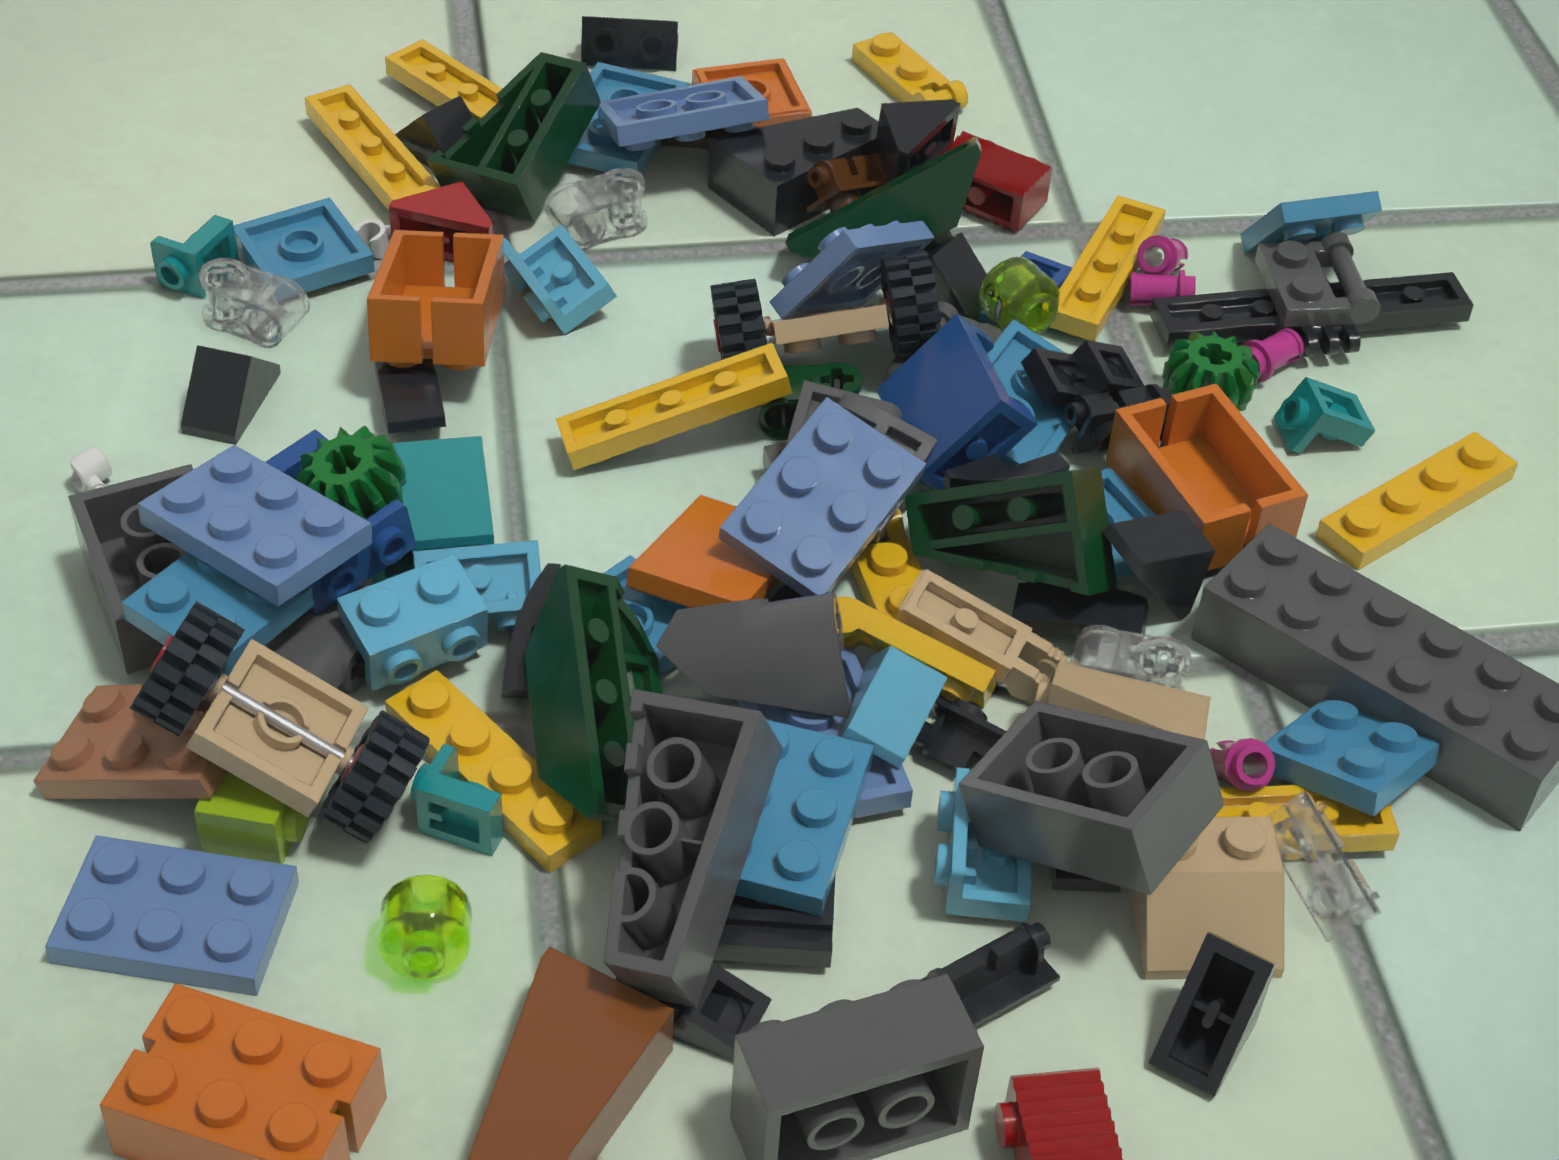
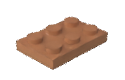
[33,684,226,799]

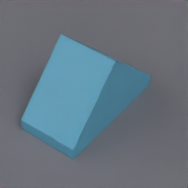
[842,646,948,768]

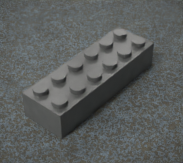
[1191,523,1559,831]

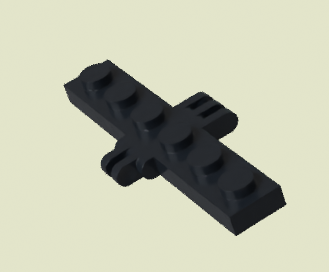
[1150,272,1474,357]

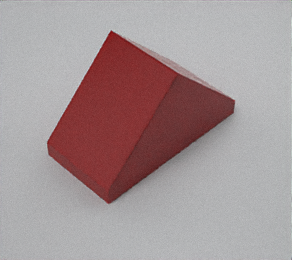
[388,182,493,263]

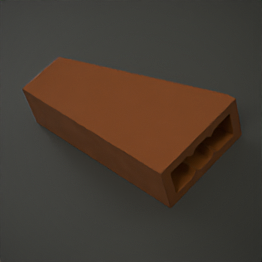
[468,947,674,1160]

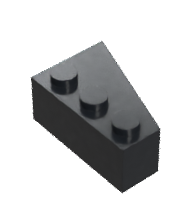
[708,107,879,237]

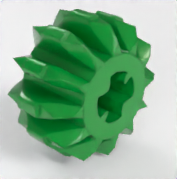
[1162,331,1259,411]
[296,426,407,520]

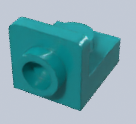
[150,215,240,299]
[1274,377,1375,454]
[410,744,504,856]

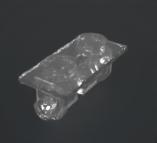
[1266,790,1382,942]

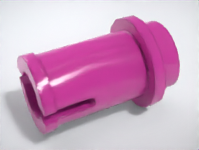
[1137,235,1189,275]
[1129,270,1196,307]
[1242,328,1304,383]
[1210,738,1275,791]

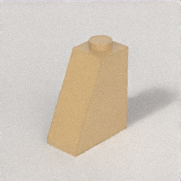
[1035,661,1211,739]

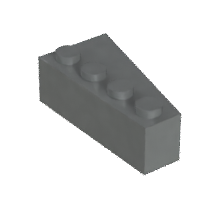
[604,689,783,1009]

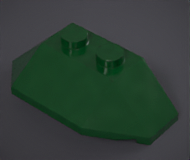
[785,136,982,260]
[524,564,663,823]

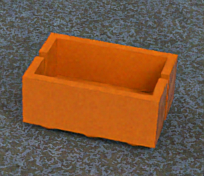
[367,230,505,371]
[1106,384,1308,571]
[99,983,387,1160]

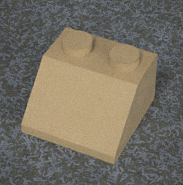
[1128,817,1284,980]

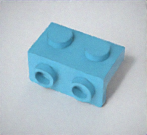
[504,224,617,335]
[413,540,541,631]
[337,554,488,691]
[934,767,1032,922]

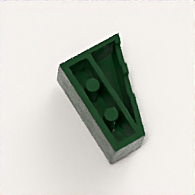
[427,52,601,222]
[905,467,1118,596]

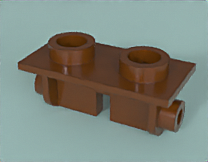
[806,153,888,212]

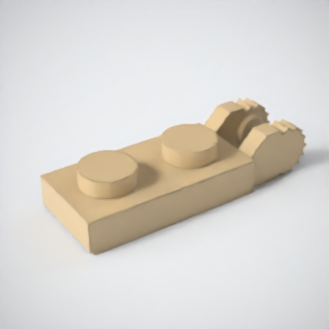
[894,569,1069,704]

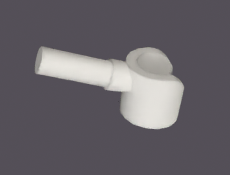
[354,219,391,259]
[70,446,112,493]

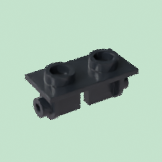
[581,16,679,70]
[1064,384,1171,454]
[914,697,1007,772]
[920,922,1060,1027]

